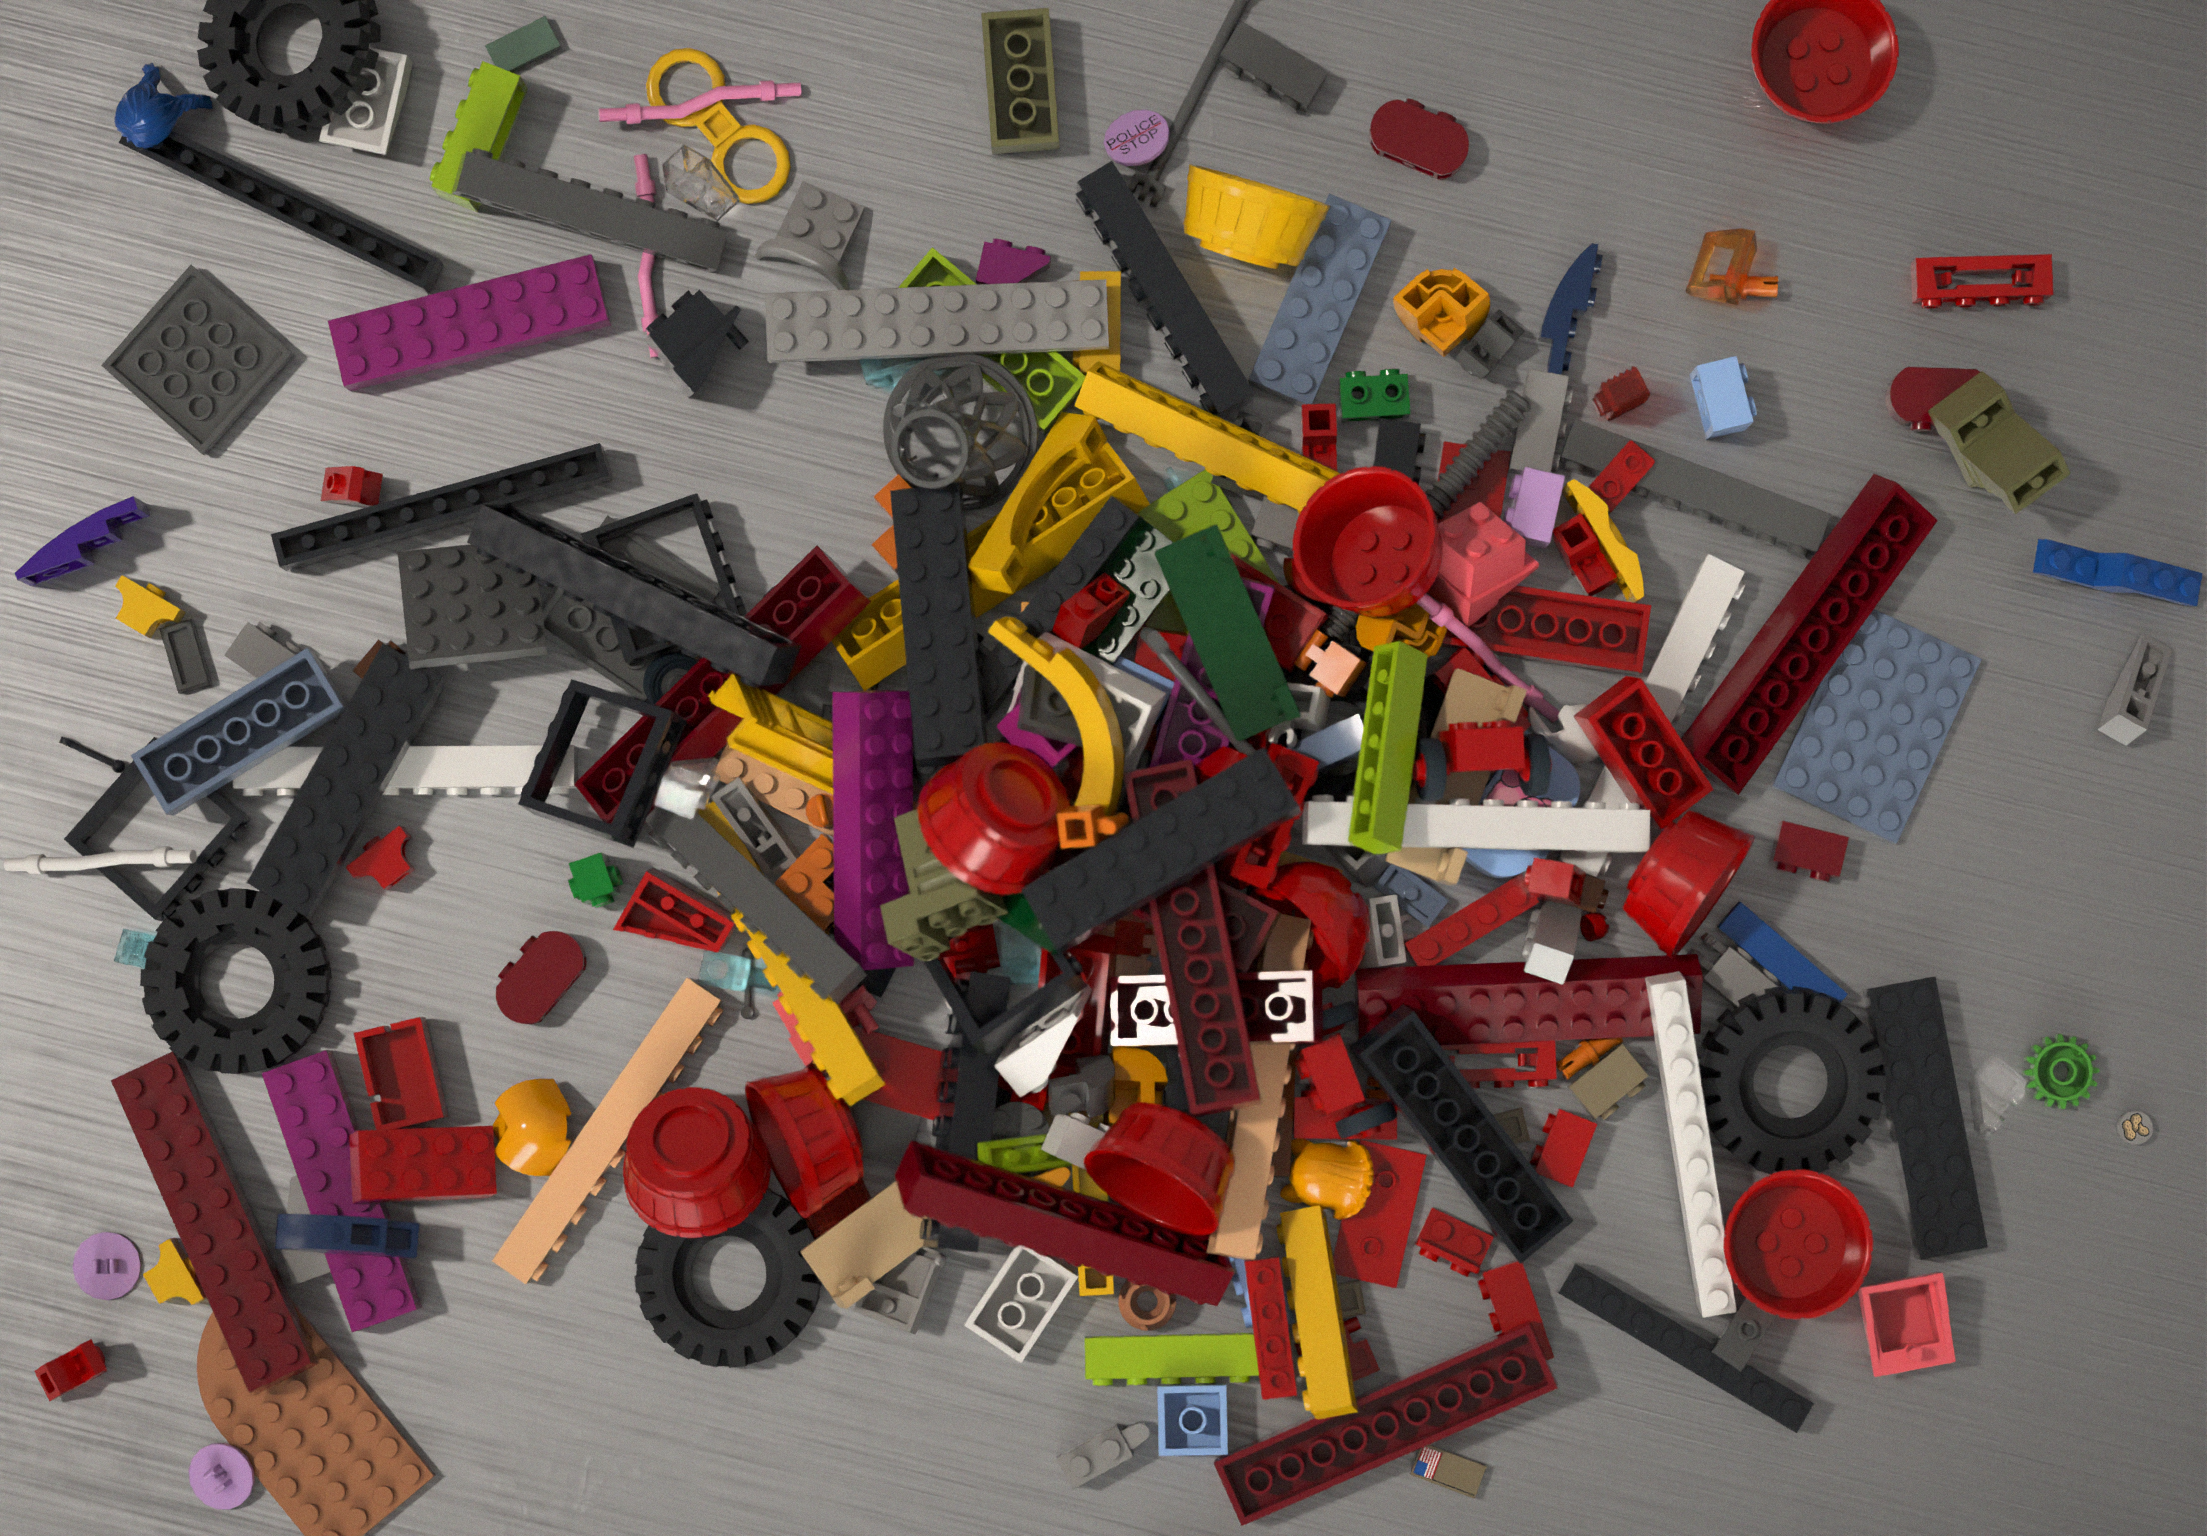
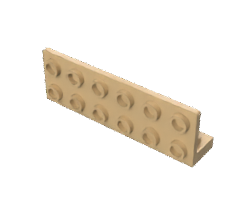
[1385,669,1527,885]
[801,1180,927,1309]

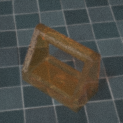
[1685,228,1758,305]

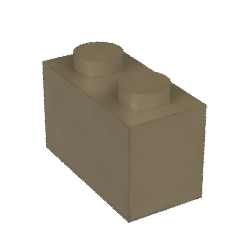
[1567,1044,1648,1120]

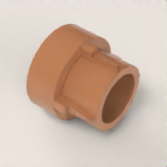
[1118,1280,1176,1331]

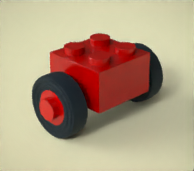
[1412,720,1552,801]
[1294,1001,1398,1139]

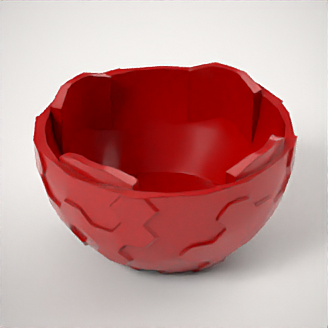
[1246,862,1371,989]

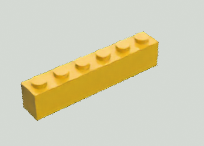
[1277,1205,1358,1420]

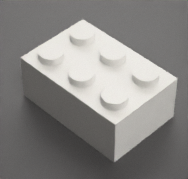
[964,1246,1078,1363]

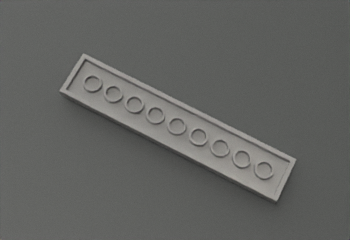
[765,279,1109,363]

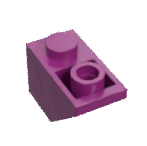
[975,239,1051,285]

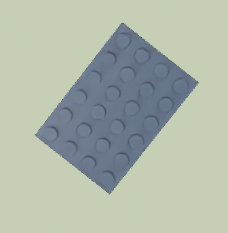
[1771,609,1982,844]

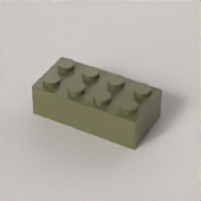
[981,8,1060,154]

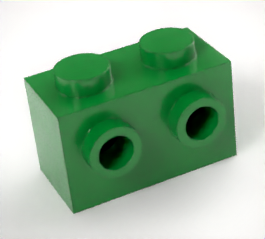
[1338,369,1410,423]
[568,852,624,908]

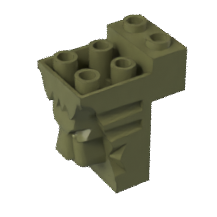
[1928,371,2071,514]
[880,809,1008,961]

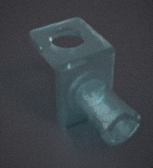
[698,950,777,992]

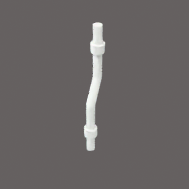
[4,846,197,875]

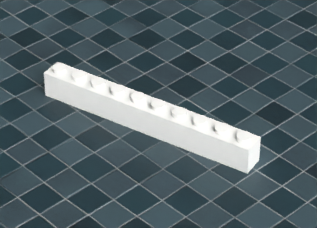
[1557,554,1746,877]
[233,745,578,796]
[1302,795,1650,853]
[1645,971,1737,1318]

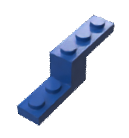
[2033,539,2203,606]

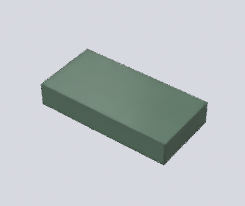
[485,16,561,72]

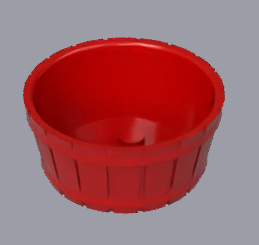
[1751,0,1899,124]
[1293,466,1443,617]
[918,742,1070,894]
[1623,810,1755,959]
[745,1068,864,1218]
[623,1087,771,1238]
[1084,1102,1236,1236]
[1723,1169,1873,1319]

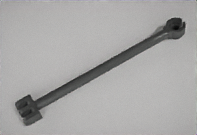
[1128,0,1250,208]
[1140,627,1303,834]

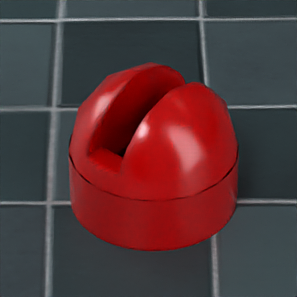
[1580,913,1610,942]

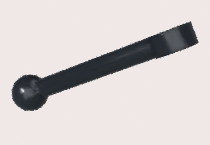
[59,736,125,773]

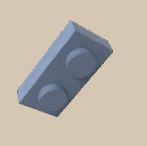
[1374,864,1449,928]

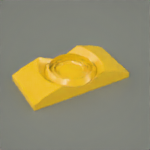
[1562,479,1644,603]

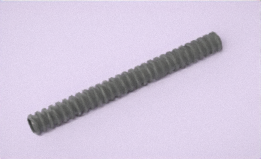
[1320,390,1531,644]

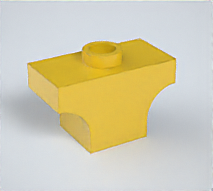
[115,575,186,638]
[143,1238,207,1305]

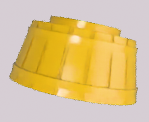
[1183,164,1331,269]

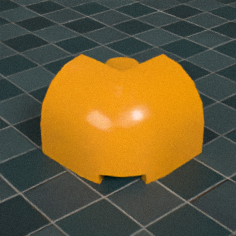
[1393,268,1490,357]
[1356,603,1447,658]
[1104,1047,1168,1127]
[492,1079,572,1176]

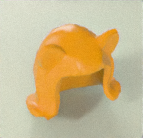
[1280,1138,1374,1220]

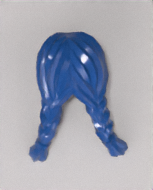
[114,63,213,148]

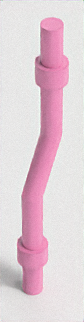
[598,81,801,124]
[634,154,660,358]
[1417,593,1560,723]

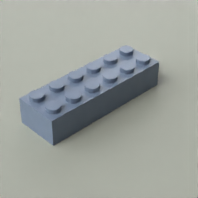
[1248,193,1391,407]
[131,648,347,816]

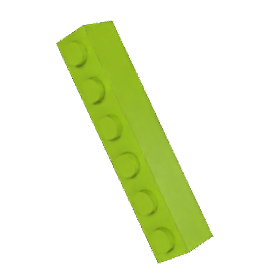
[1347,641,1428,855]
[1084,1332,1291,1386]

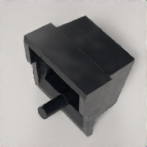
[644,290,750,398]

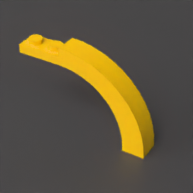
[988,616,1124,816]

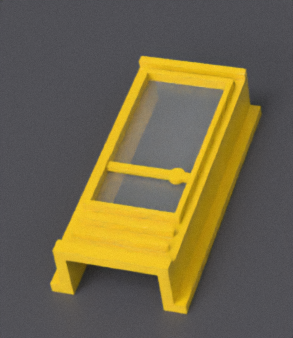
[709,673,833,795]

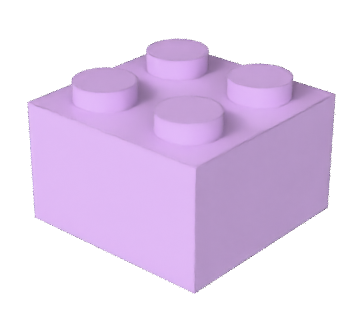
[1503,467,1565,550]

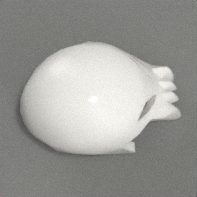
[1529,703,1600,764]

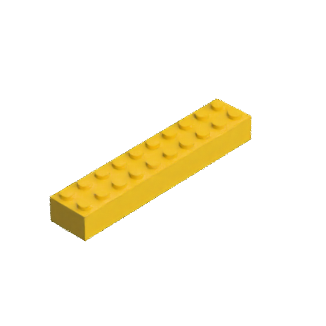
[832,442,1150,691]

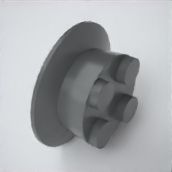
[991,1089,1056,1178]

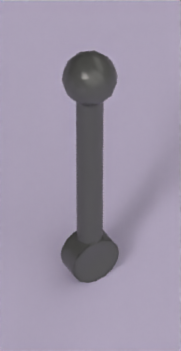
[741,948,755,1019]

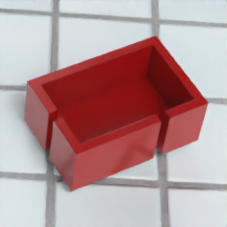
[354,1017,449,1130]

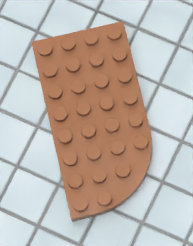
[197,1296,436,1536]

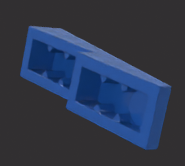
[1717,901,1848,1003]

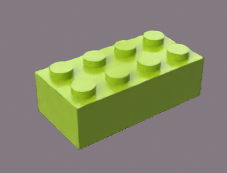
[429,61,528,213]

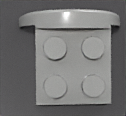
[754,181,865,290]
[853,1246,947,1335]

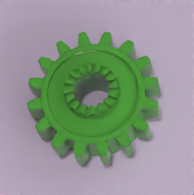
[2022,1034,2099,1109]

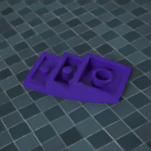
[15,496,150,586]

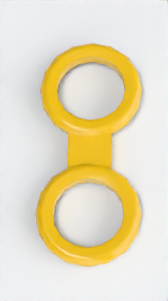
[646,48,791,204]

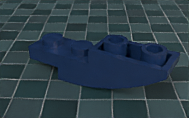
[1538,243,1603,375]
[275,1214,419,1259]

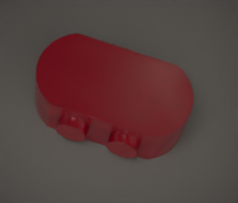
[1369,98,1469,180]
[1885,367,1980,432]
[496,931,587,1024]

